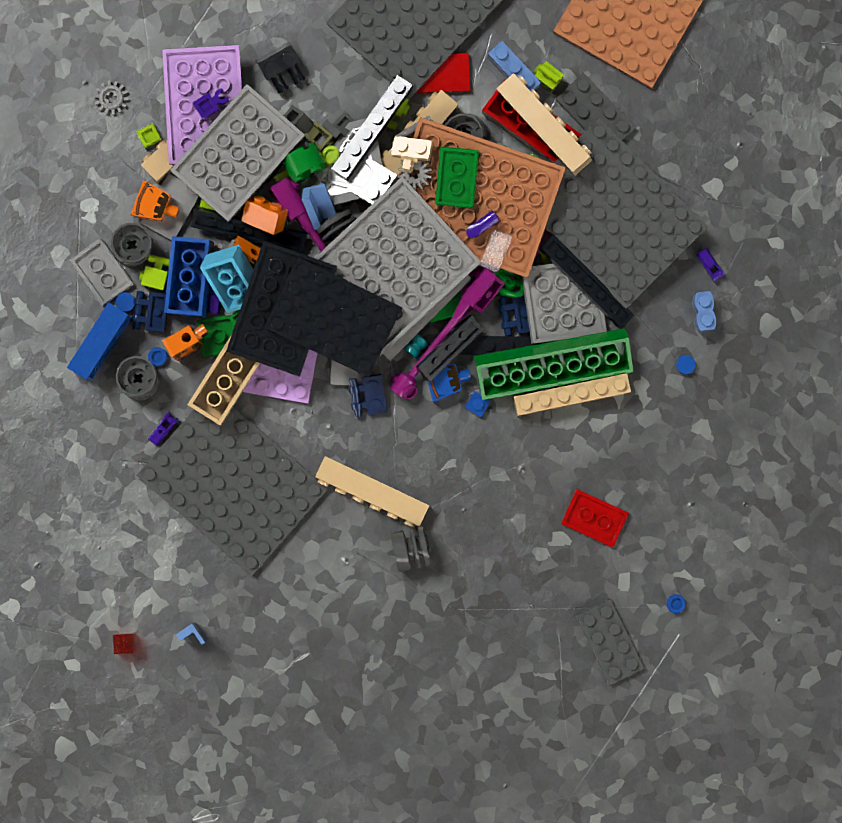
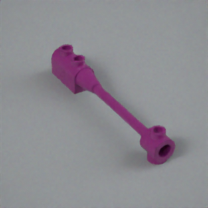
[269,177,326,252]
[390,267,505,400]

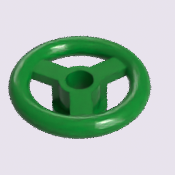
[493,268,524,298]

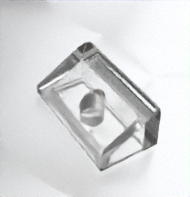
[479,229,513,272]

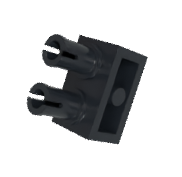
[255,42,305,94]

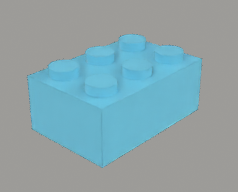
[200,245,253,313]

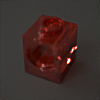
[113,633,136,654]

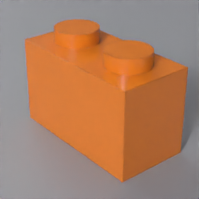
[241,195,288,235]

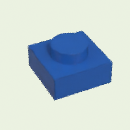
[465,391,491,417]

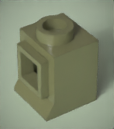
[304,121,334,152]

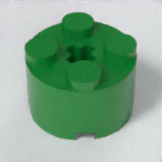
[282,142,327,183]

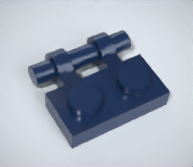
[131,291,167,333]
[498,295,530,336]
[348,374,387,417]

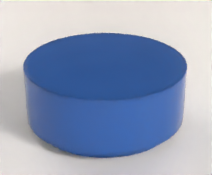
[116,292,135,312]
[148,347,168,367]
[676,355,696,375]
[666,594,686,614]

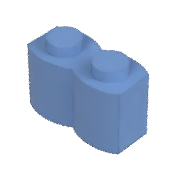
[692,291,716,333]

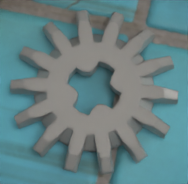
[94,81,128,115]
[398,160,432,191]

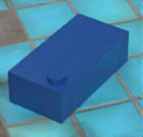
[164,236,214,318]
[67,302,132,382]

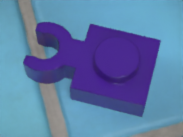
[192,89,229,120]

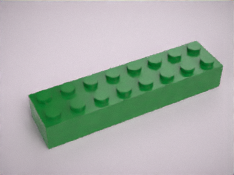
[474,328,633,400]

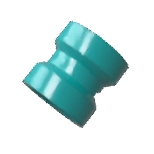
[404,334,429,359]

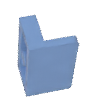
[302,183,337,230]
[176,622,208,645]

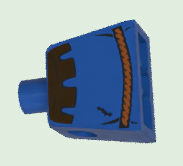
[428,364,471,403]

